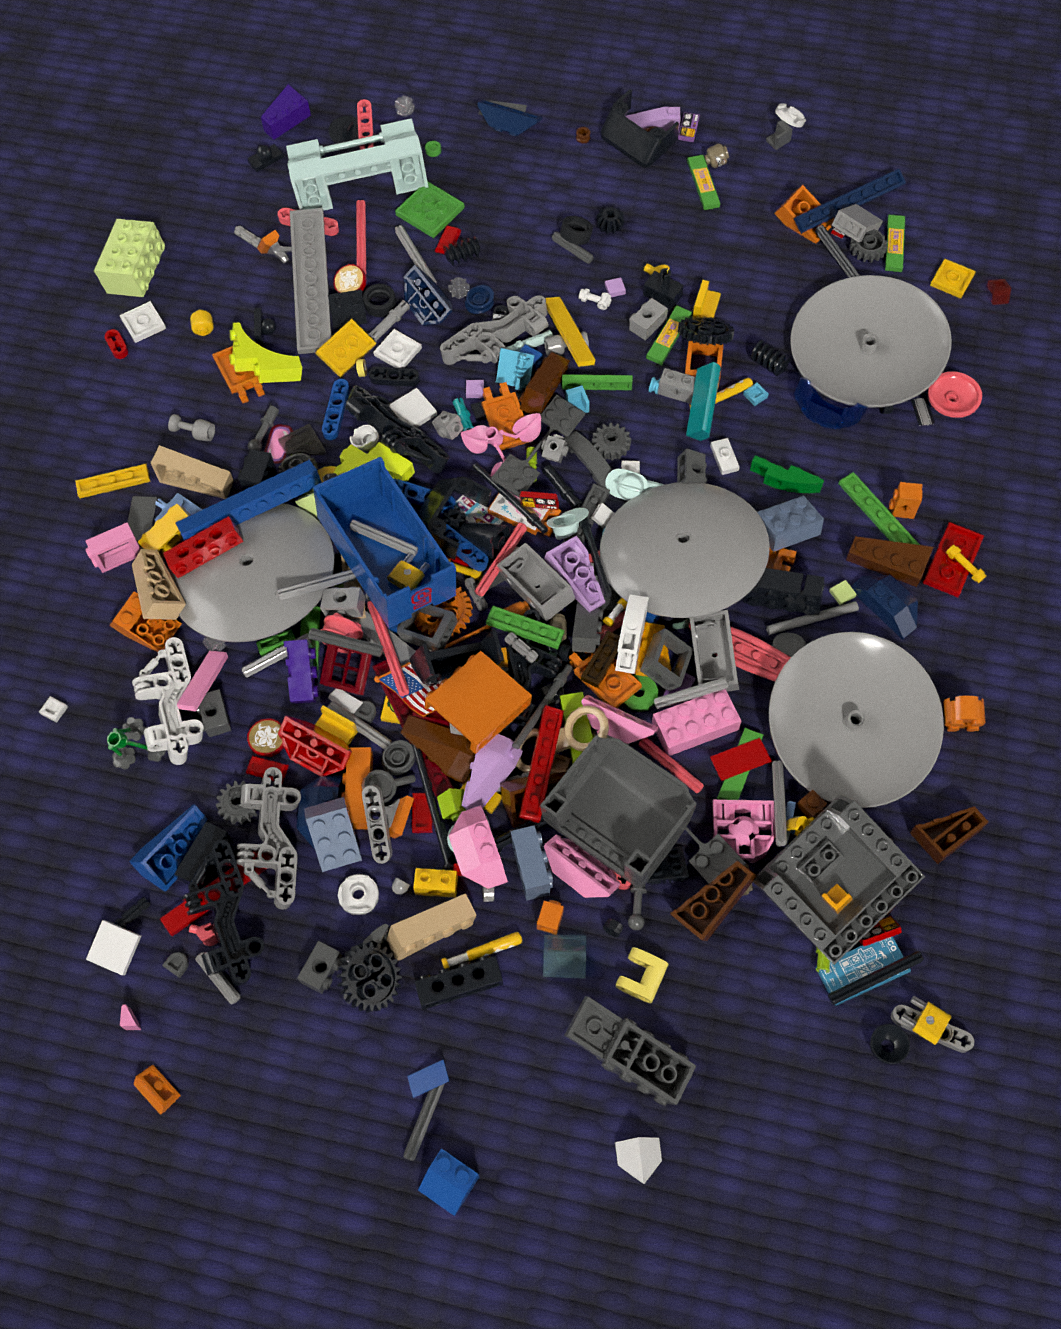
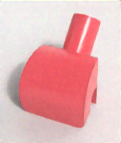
[189,922,218,946]

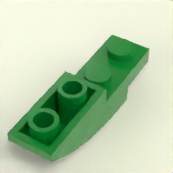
[750,455,824,493]

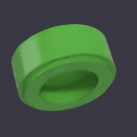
[425,141,441,157]

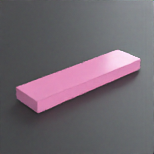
[177,650,228,711]

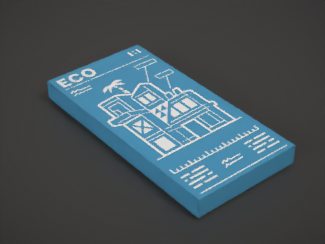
[815,937,911,1006]

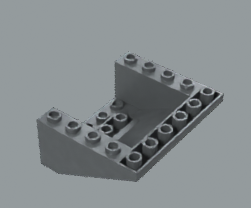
[753,795,925,965]

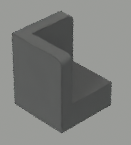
[766,120,793,150]

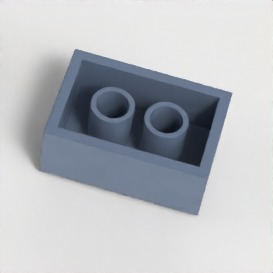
[757,496,824,552]
[304,797,362,872]
[511,825,553,901]

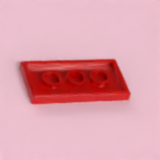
[923,522,984,597]

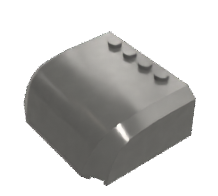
[540,735,697,889]

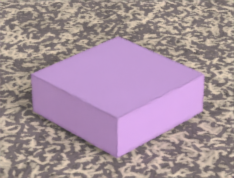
[605,277,626,297]
[466,380,484,398]

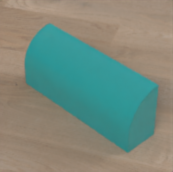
[686,362,721,441]

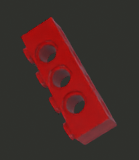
[163,516,244,578]

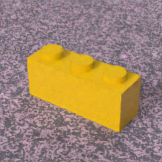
[138,504,191,558]

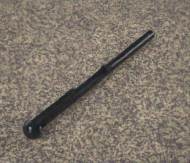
[411,743,455,871]

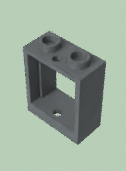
[397,605,458,651]
[640,629,693,691]

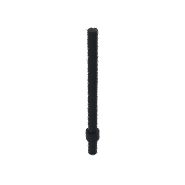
[473,463,548,534]
[579,517,612,598]

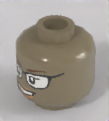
[704,143,729,168]

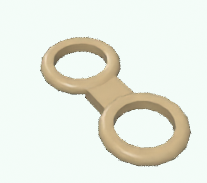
[516,705,609,773]

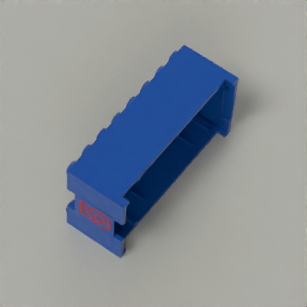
[313,457,456,628]

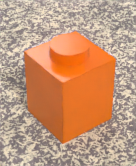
[537,900,564,935]

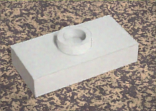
[710,438,739,475]

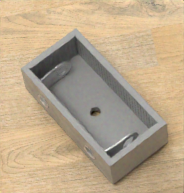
[497,543,575,622]
[690,610,739,691]

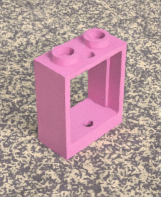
[85,523,141,573]

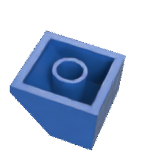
[418,1149,480,1216]

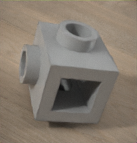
[432,411,464,440]
[541,434,569,463]

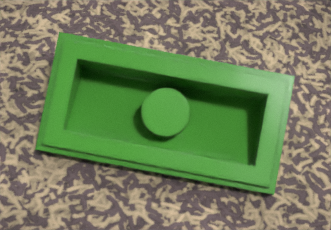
[256,629,295,657]

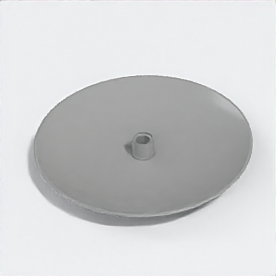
[791,275,952,408]
[600,482,769,618]
[171,503,334,642]
[769,632,944,808]

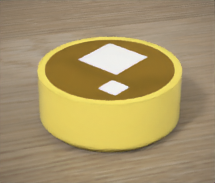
[356,359,367,377]

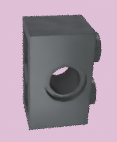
[677,449,707,484]
[197,690,232,737]
[297,941,343,994]

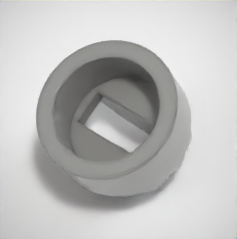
[392,878,410,895]

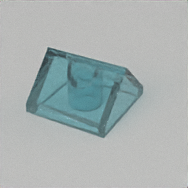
[543,935,586,978]

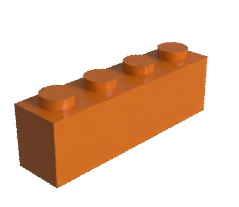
[341,747,373,829]

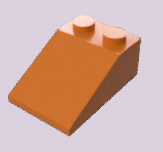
[774,185,834,244]

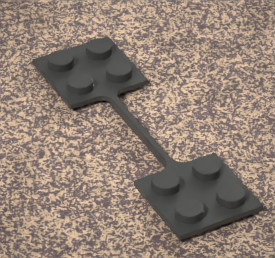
[491,395,586,498]
[649,759,746,883]

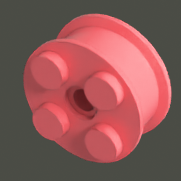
[320,613,363,654]

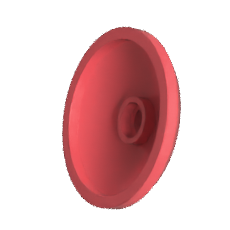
[928,372,982,418]

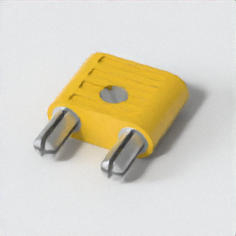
[387,553,430,591]
[900,996,951,1045]

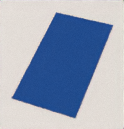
[407,1060,449,1098]

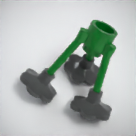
[107,717,166,770]

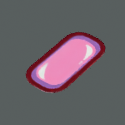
[264,424,293,464]

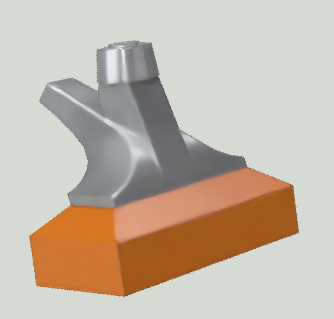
[257,230,292,263]
[371,796,414,838]

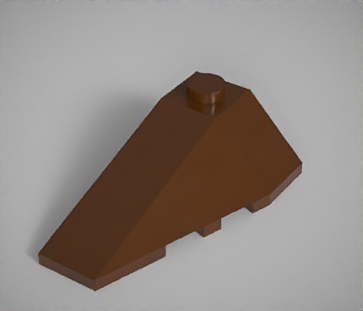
[400,715,476,784]
[500,772,566,828]

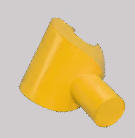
[786,816,815,836]

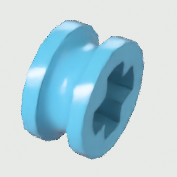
[649,377,660,394]

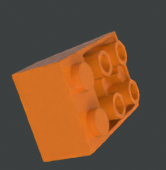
[109,591,182,652]

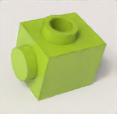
[437,788,466,821]

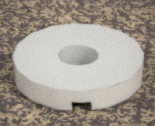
[775,103,806,127]
[338,874,379,915]

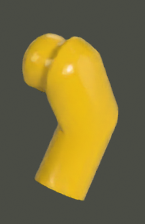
[644,264,670,275]

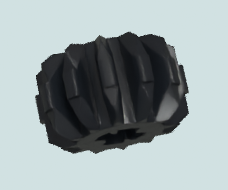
[596,206,624,234]

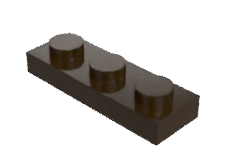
[581,631,620,688]

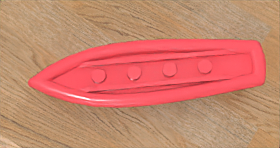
[688,623,791,682]

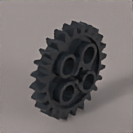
[678,316,735,346]
[336,942,402,1013]

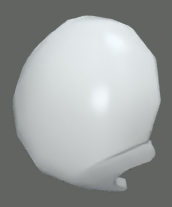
[350,425,379,451]

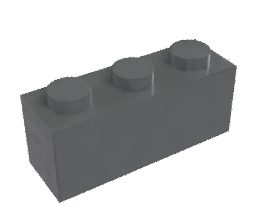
[572,601,603,653]

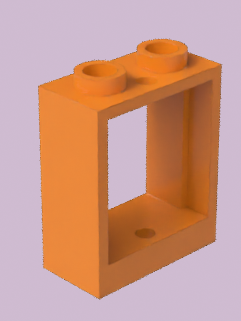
[685,341,723,387]

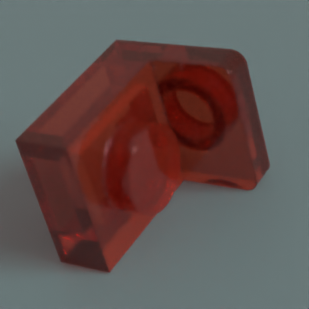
[987,279,1011,305]

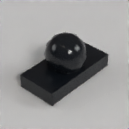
[247,144,283,172]
[254,308,276,346]

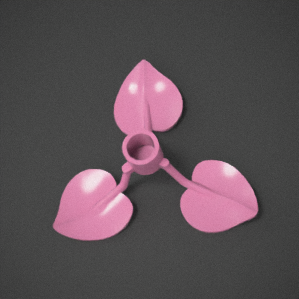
[461,413,541,476]

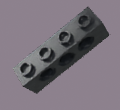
[414,955,503,1010]

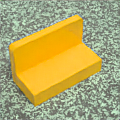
[693,280,721,319]
[315,706,358,746]

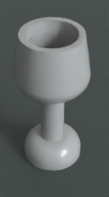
[544,331,589,356]
[168,414,215,441]

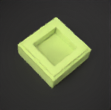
[829,580,857,606]

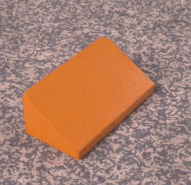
[134,1065,181,1114]

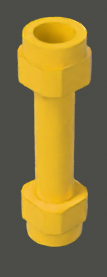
[946,545,987,584]
[447,558,483,581]

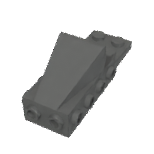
[564,996,696,1106]

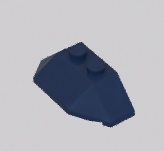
[477,100,542,136]
[404,265,453,326]
[851,575,918,640]
[296,775,343,851]

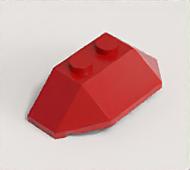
[278,716,352,776]

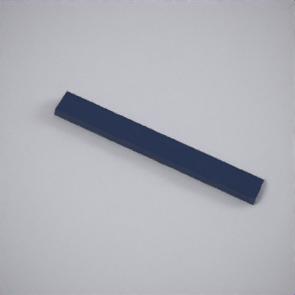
[794,169,906,234]

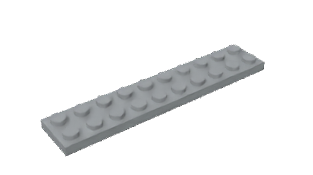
[290,208,332,354]

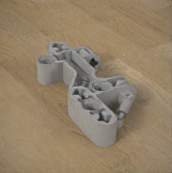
[440,296,548,365]
[236,767,301,910]

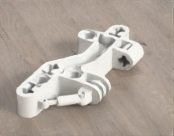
[132,637,204,765]

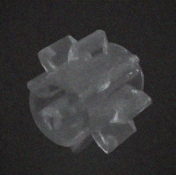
[395,95,415,117]
[448,277,470,299]
[203,636,226,652]

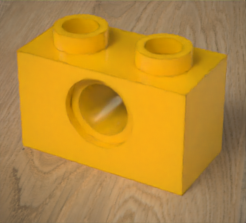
[414,868,458,898]

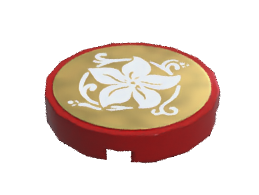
[333,264,366,293]
[247,719,284,757]

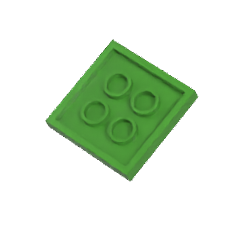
[395,181,465,238]

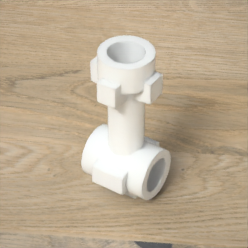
[579,289,611,310]

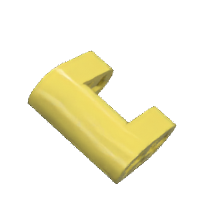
[615,947,669,1003]

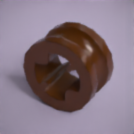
[576,127,590,144]

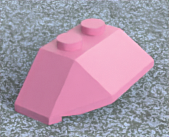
[581,695,659,744]
[449,805,508,889]
[544,835,620,898]

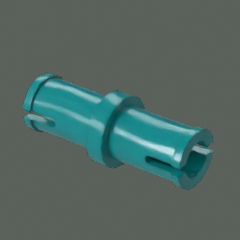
[453,398,474,431]

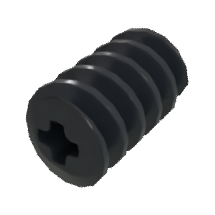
[443,236,480,266]
[751,340,790,376]

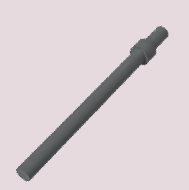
[512,664,572,749]

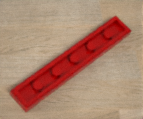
[519,705,564,823]
[160,852,271,937]

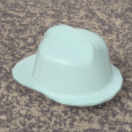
[605,468,648,501]
[547,508,589,540]

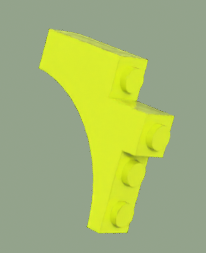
[229,323,302,383]
[334,442,415,482]

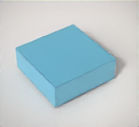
[743,383,769,406]

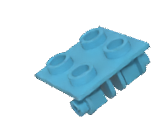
[496,348,534,390]

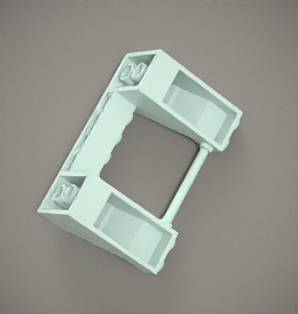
[286,118,428,211]

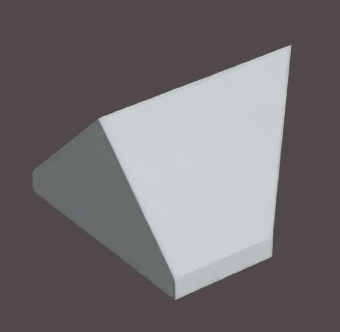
[615,1137,662,1184]

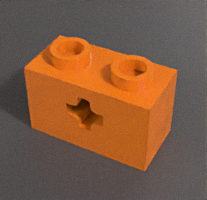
[889,482,922,519]

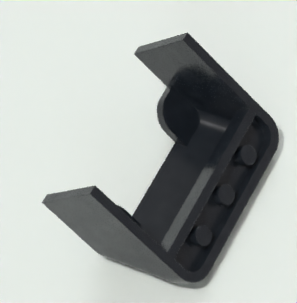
[601,89,679,168]
[417,476,492,560]
[409,630,504,686]

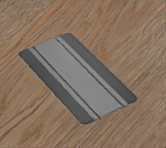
[911,398,935,426]

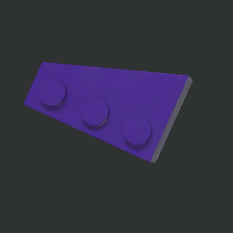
[261,84,311,140]
[283,639,319,704]

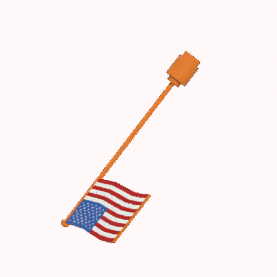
[374,601,530,717]

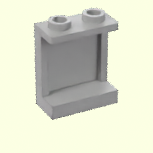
[832,204,883,242]

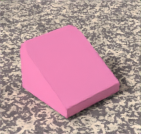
[120,1005,141,1030]

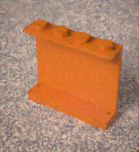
[425,651,532,754]

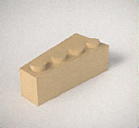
[151,445,234,499]
[132,549,186,620]
[386,893,476,962]

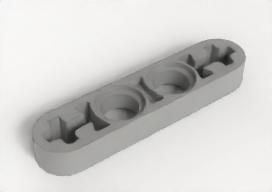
[362,784,392,864]
[891,1005,974,1053]

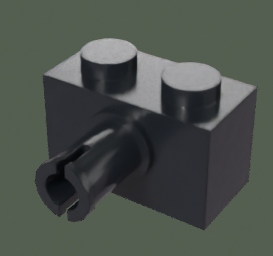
[643,268,684,310]

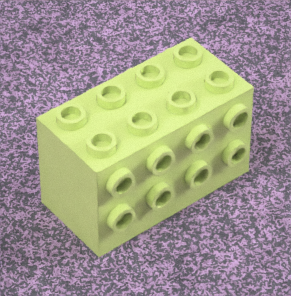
[94,219,165,297]

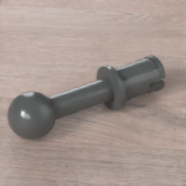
[248,405,279,451]
[628,885,647,930]

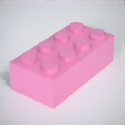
[652,689,741,756]

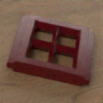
[320,644,372,695]

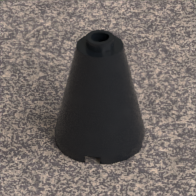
[458,522,511,560]

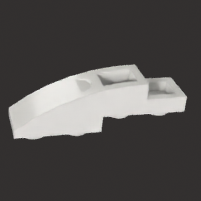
[615,594,649,674]

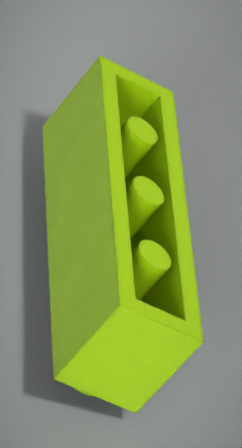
[560,692,596,765]

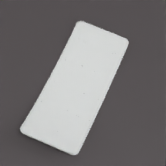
[328,689,363,714]

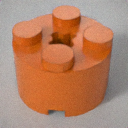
[943,696,986,732]

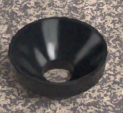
[870,1024,910,1065]

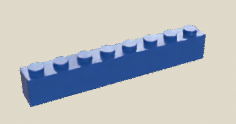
[175,460,322,541]

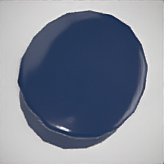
[465,285,494,314]

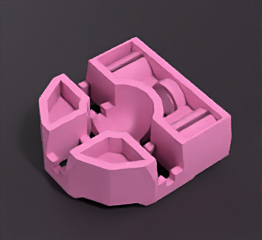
[712,800,776,863]

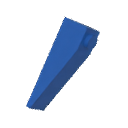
[129,805,207,891]

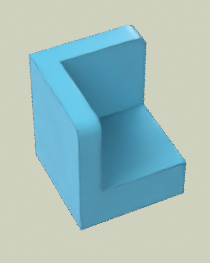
[566,386,589,413]

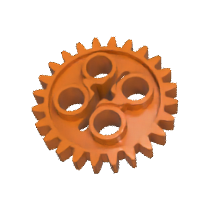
[414,587,473,638]

